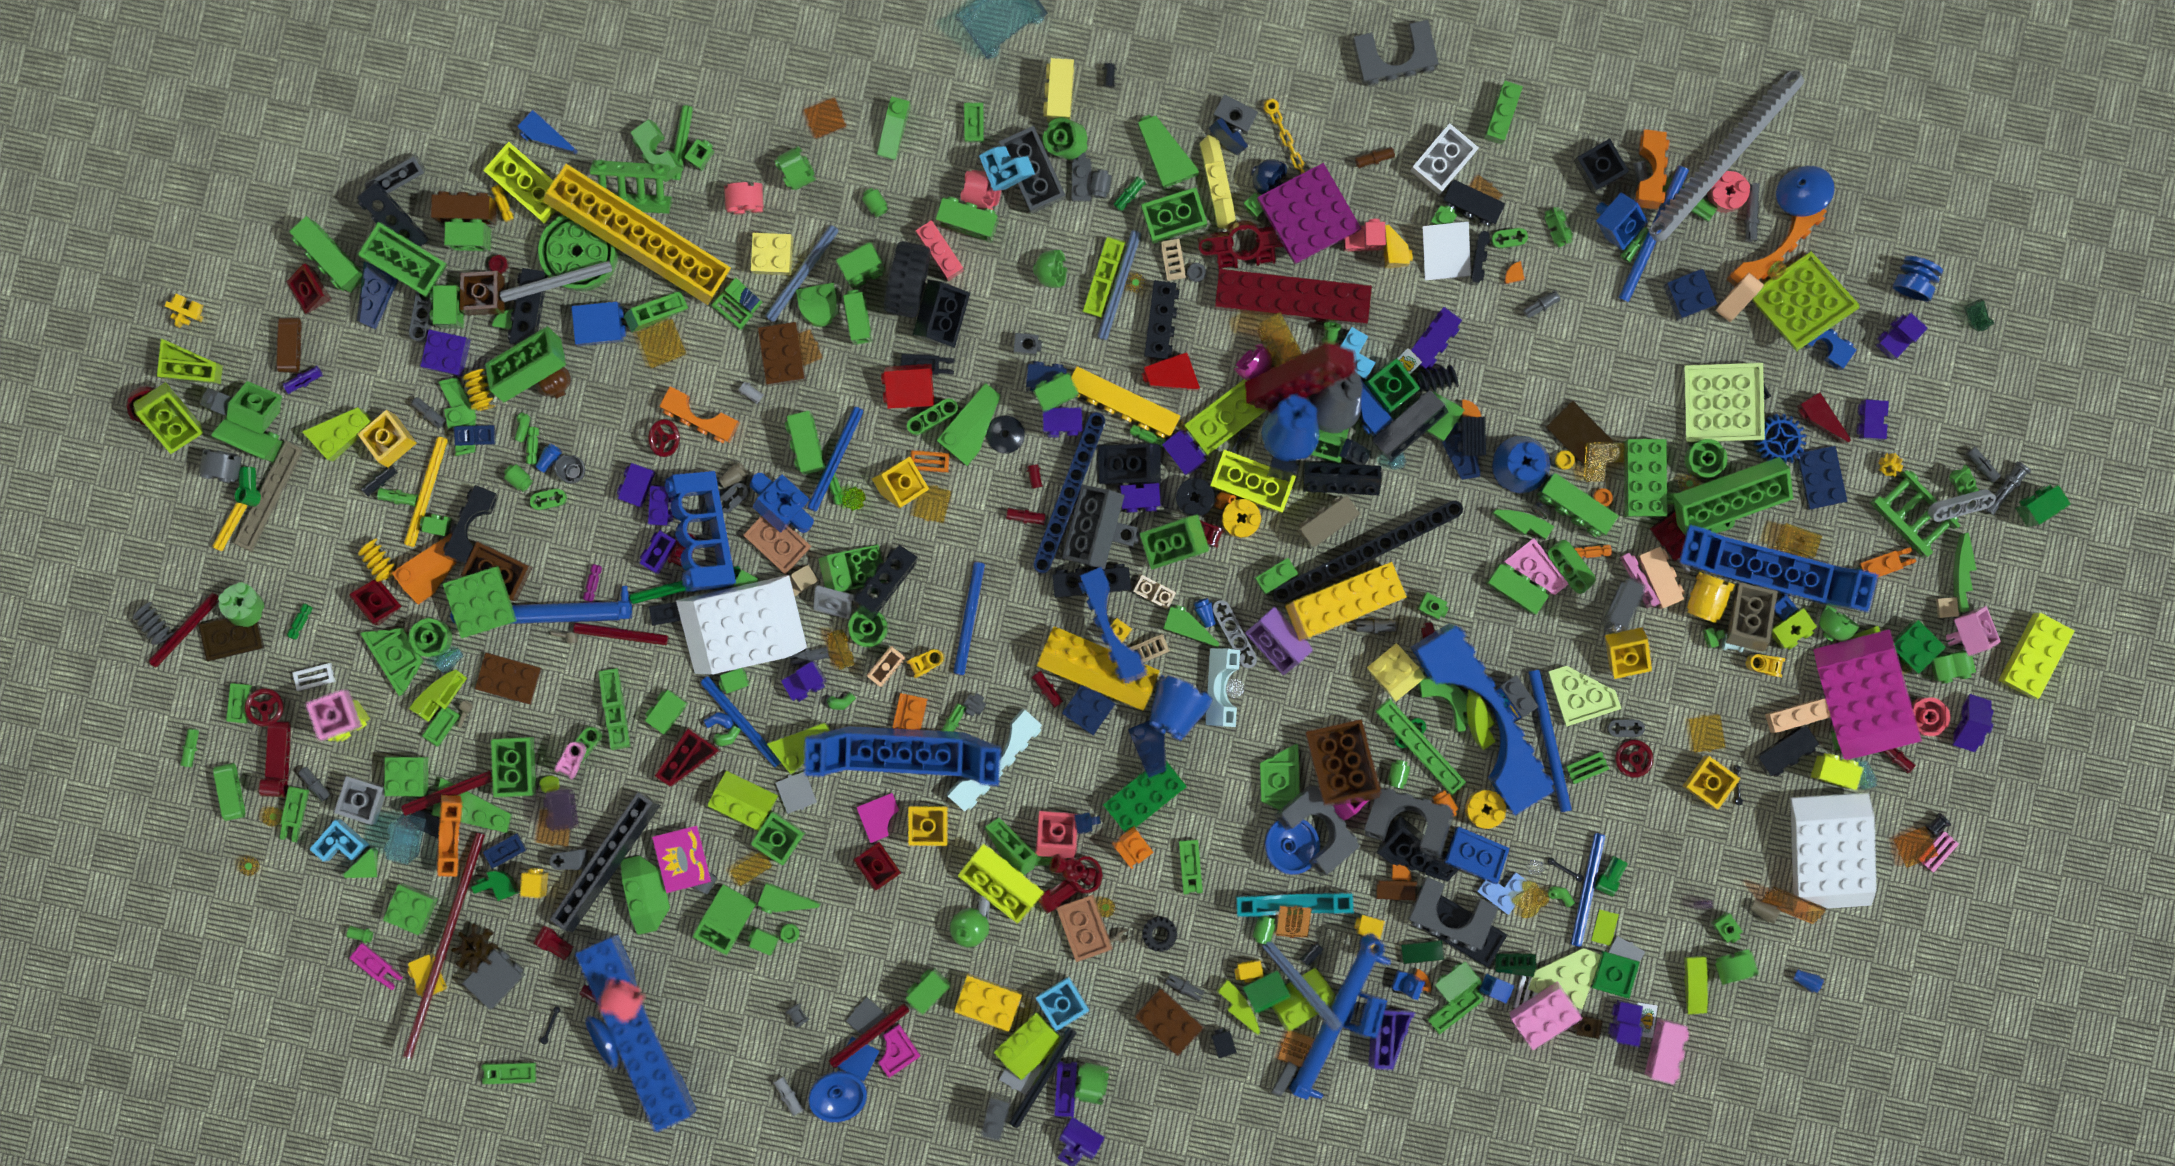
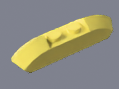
[1200,135,1236,230]

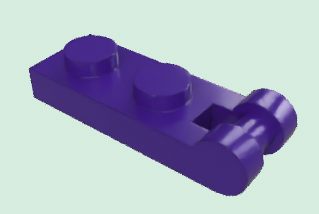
[1055,1061,1077,1117]

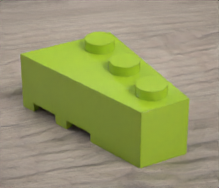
[157,339,223,384]

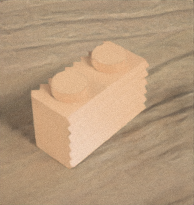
[866,646,906,687]

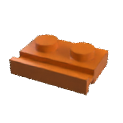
[892,693,928,730]
[1112,827,1154,869]

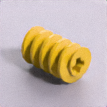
[463,369,496,411]
[358,538,395,582]

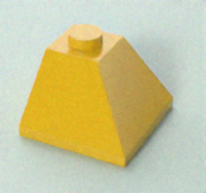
[1383,225,1413,269]
[872,456,929,508]

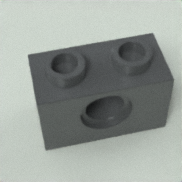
[1213,94,1258,135]

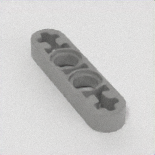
[1928,489,1996,522]
[1213,600,1257,668]

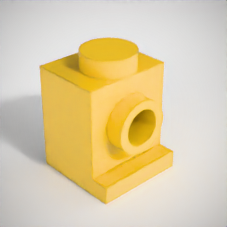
[1234,959,1264,983]

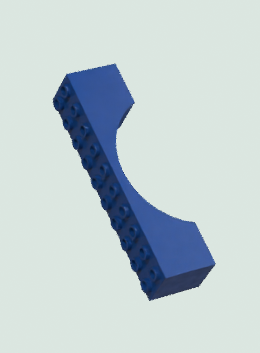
[1410,623,1554,815]
[576,935,697,1133]

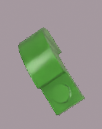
[1418,677,1468,732]

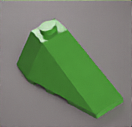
[937,383,1001,466]

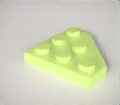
[1548,666,1621,727]
[1528,948,1601,1009]

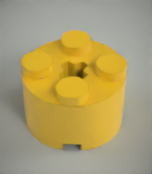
[1222,499,1261,538]
[1465,789,1506,829]

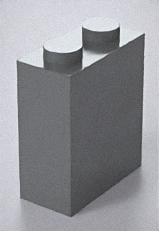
[462,948,526,1010]
[981,1092,1011,1141]

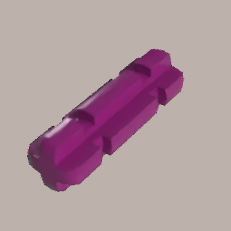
[583,564,602,602]

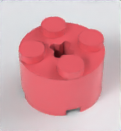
[961,170,1001,210]
[1707,171,1750,213]
[724,182,764,215]
[1911,698,1950,736]
[599,979,645,1022]

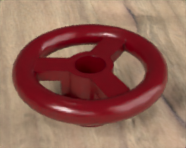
[648,419,680,457]
[245,688,284,727]
[1615,740,1654,778]

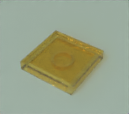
[637,319,687,369]

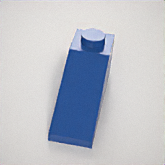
[517,110,578,154]
[1360,379,1393,437]

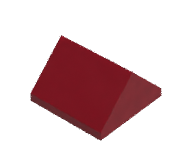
[286,263,332,314]
[349,579,402,626]
[853,842,901,891]

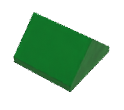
[1243,970,1291,1014]

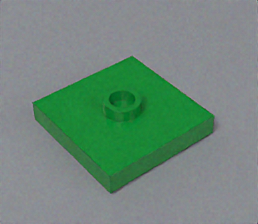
[1592,951,1640,999]

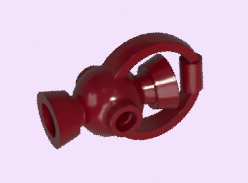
[1050,854,1103,894]

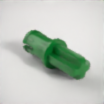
[1114,176,1146,211]

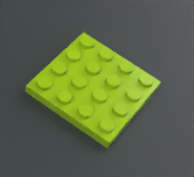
[1752,251,1859,352]

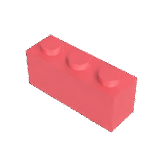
[916,220,964,281]

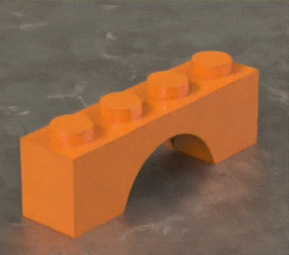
[1635,129,1669,210]
[659,386,740,444]
[436,795,462,877]

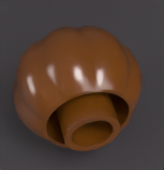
[535,367,571,399]

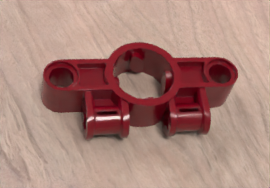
[1197,220,1284,270]

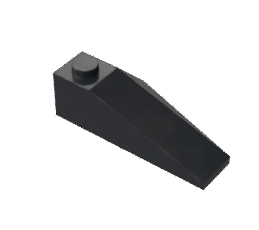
[1377,816,1459,882]

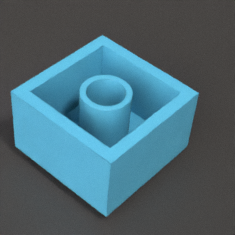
[1036,976,1089,1031]

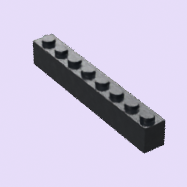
[550,792,661,933]

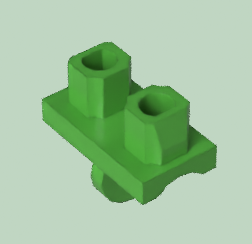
[1949,465,1979,496]

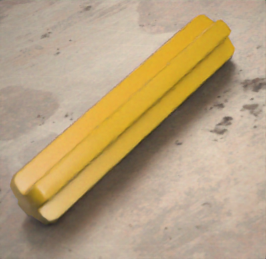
[213,502,248,551]

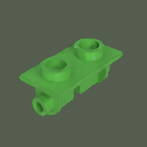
[1544,207,1573,248]

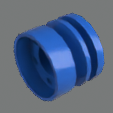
[1892,256,1943,302]

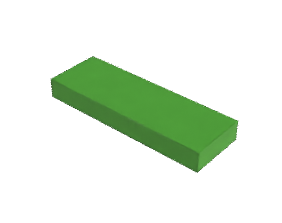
[1427,988,1485,1035]

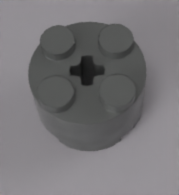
[199,449,242,483]

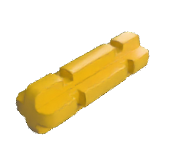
[491,185,514,222]

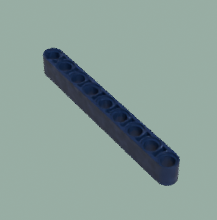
[1033,412,1105,574]

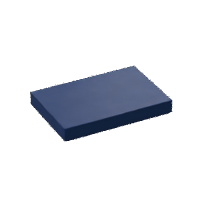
[1444,826,1510,884]

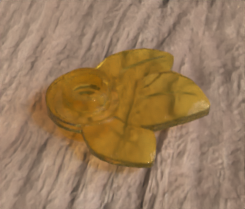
[1512,881,1549,918]

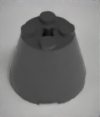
[1306,373,1362,433]

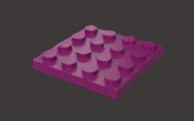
[1257,163,1362,265]

